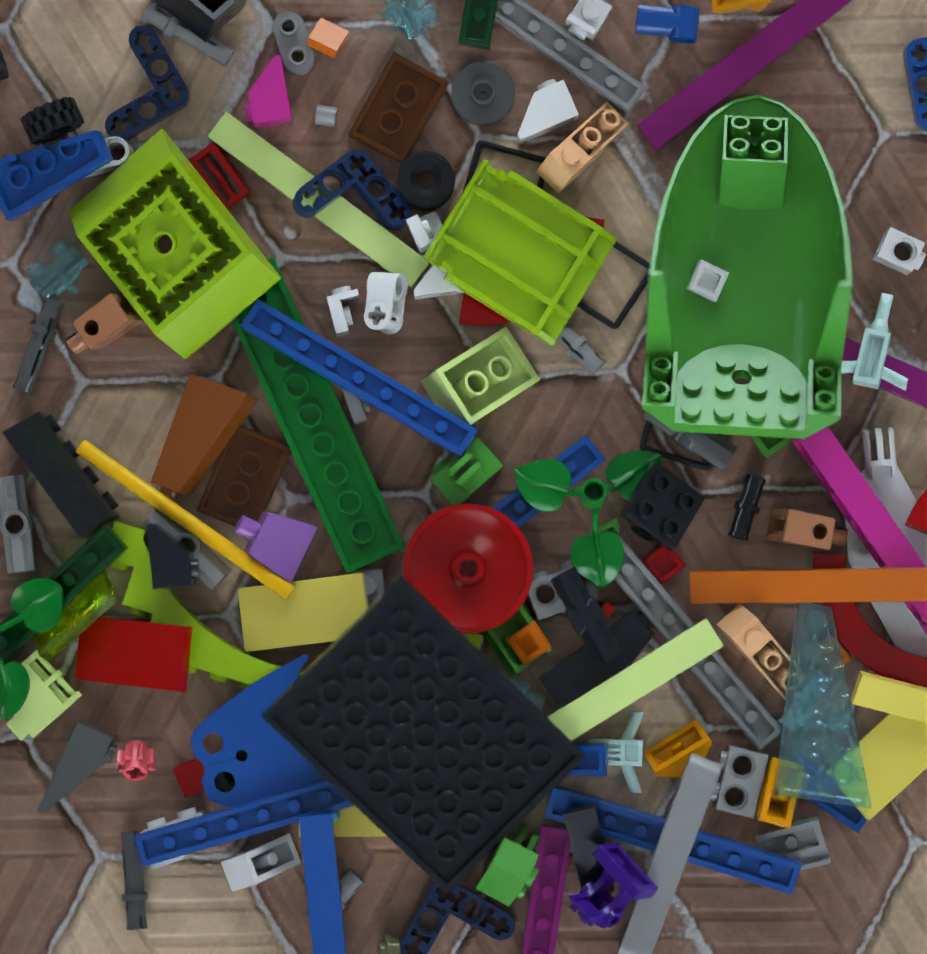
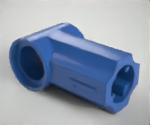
[635,5,700,43]

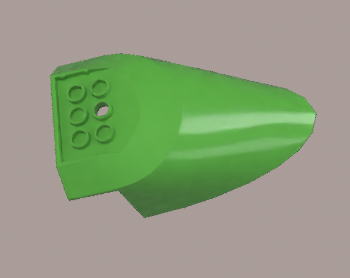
[642,94,852,439]

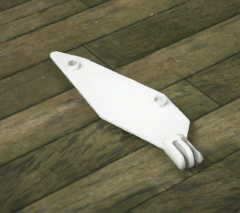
[845,427,927,657]

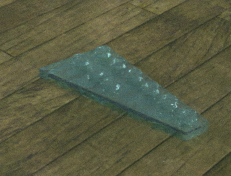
[775,603,872,808]

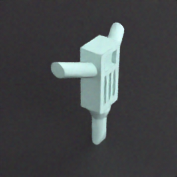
[841,293,908,391]
[583,712,644,793]

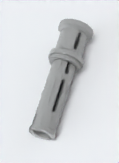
[141,0,235,67]

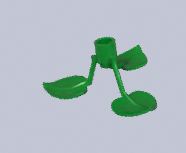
[515,451,662,587]
[0,578,63,721]

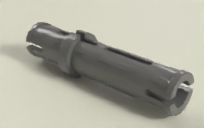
[12,297,64,394]
[121,831,148,930]

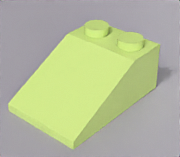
[420,326,540,425]

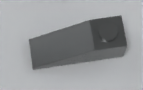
[37,721,118,813]

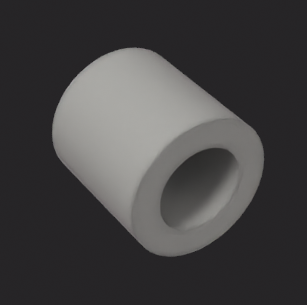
[315,105,338,127]

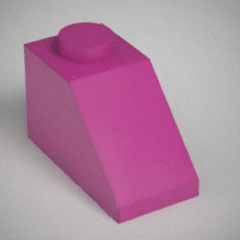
[244,55,293,129]

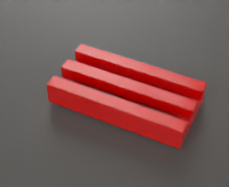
[188,142,251,211]

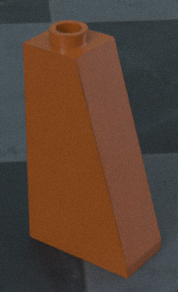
[150,374,257,499]

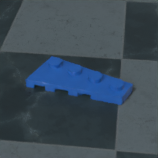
[0,130,114,221]

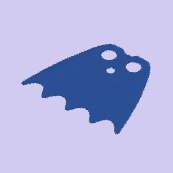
[191,655,326,807]

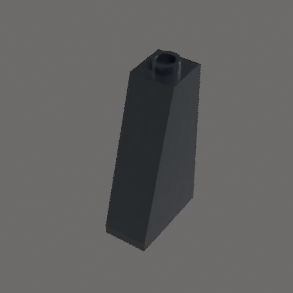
[538,610,653,708]

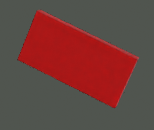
[75,615,193,692]

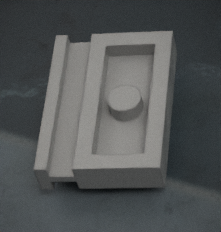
[755,816,831,871]

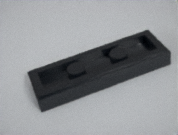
[562,803,615,894]

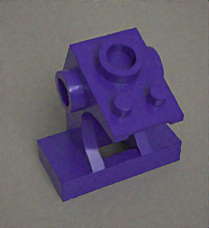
[568,843,658,929]

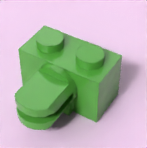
[430,437,503,506]
[475,825,540,907]

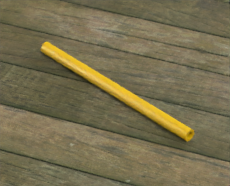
[76,439,295,600]

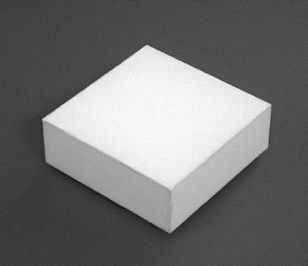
[685,259,729,302]

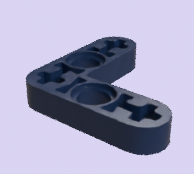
[105,25,190,141]
[292,150,412,230]
[400,882,515,954]

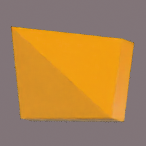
[643,719,712,777]

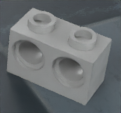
[528,560,599,621]
[710,744,768,818]

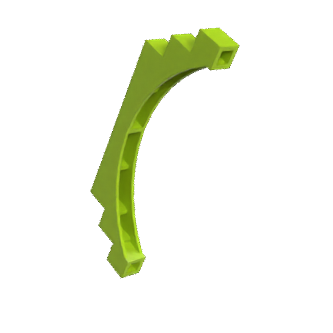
[110,521,484,689]

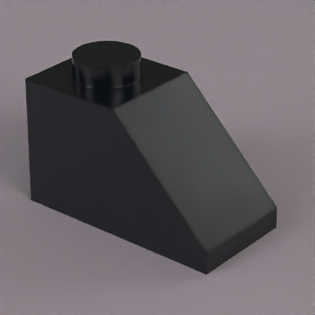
[147,523,200,589]

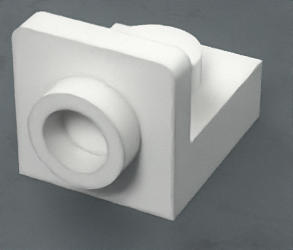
[565,0,612,41]
[406,212,442,253]
[327,286,360,337]

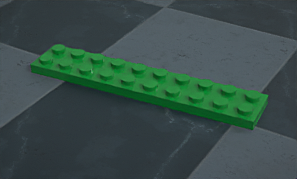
[232,257,405,574]

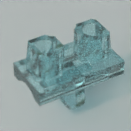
[380,0,437,40]
[27,240,89,298]

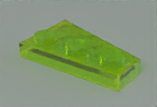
[34,570,117,662]

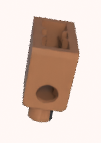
[66,293,144,355]
[766,509,848,550]

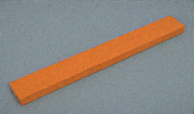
[689,567,927,604]

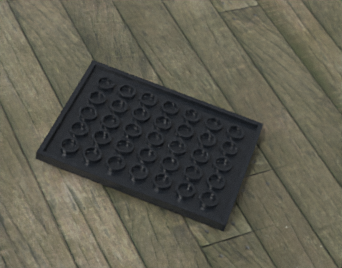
[262,575,586,893]

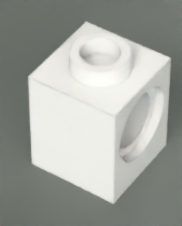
[872,227,926,276]

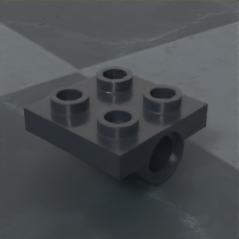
[620,461,705,551]

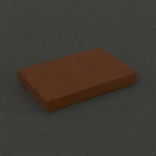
[348,52,449,165]
[196,425,291,527]

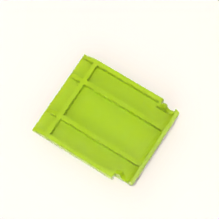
[423,159,617,347]

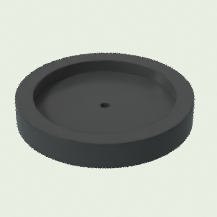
[451,61,515,126]

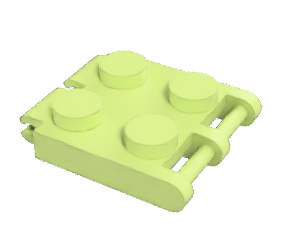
[6,648,82,741]

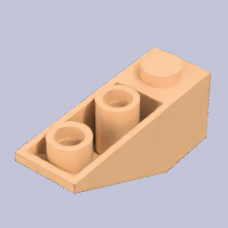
[536,102,630,194]
[716,603,808,700]

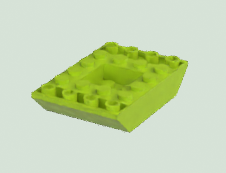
[68,129,282,360]

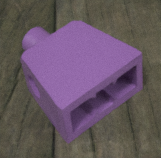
[234,511,318,582]

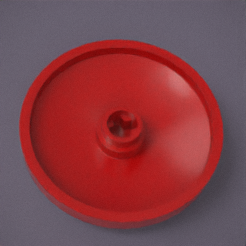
[403,504,533,634]

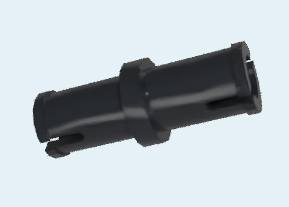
[728,474,766,541]

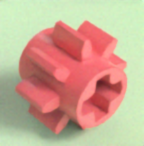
[116,740,156,781]

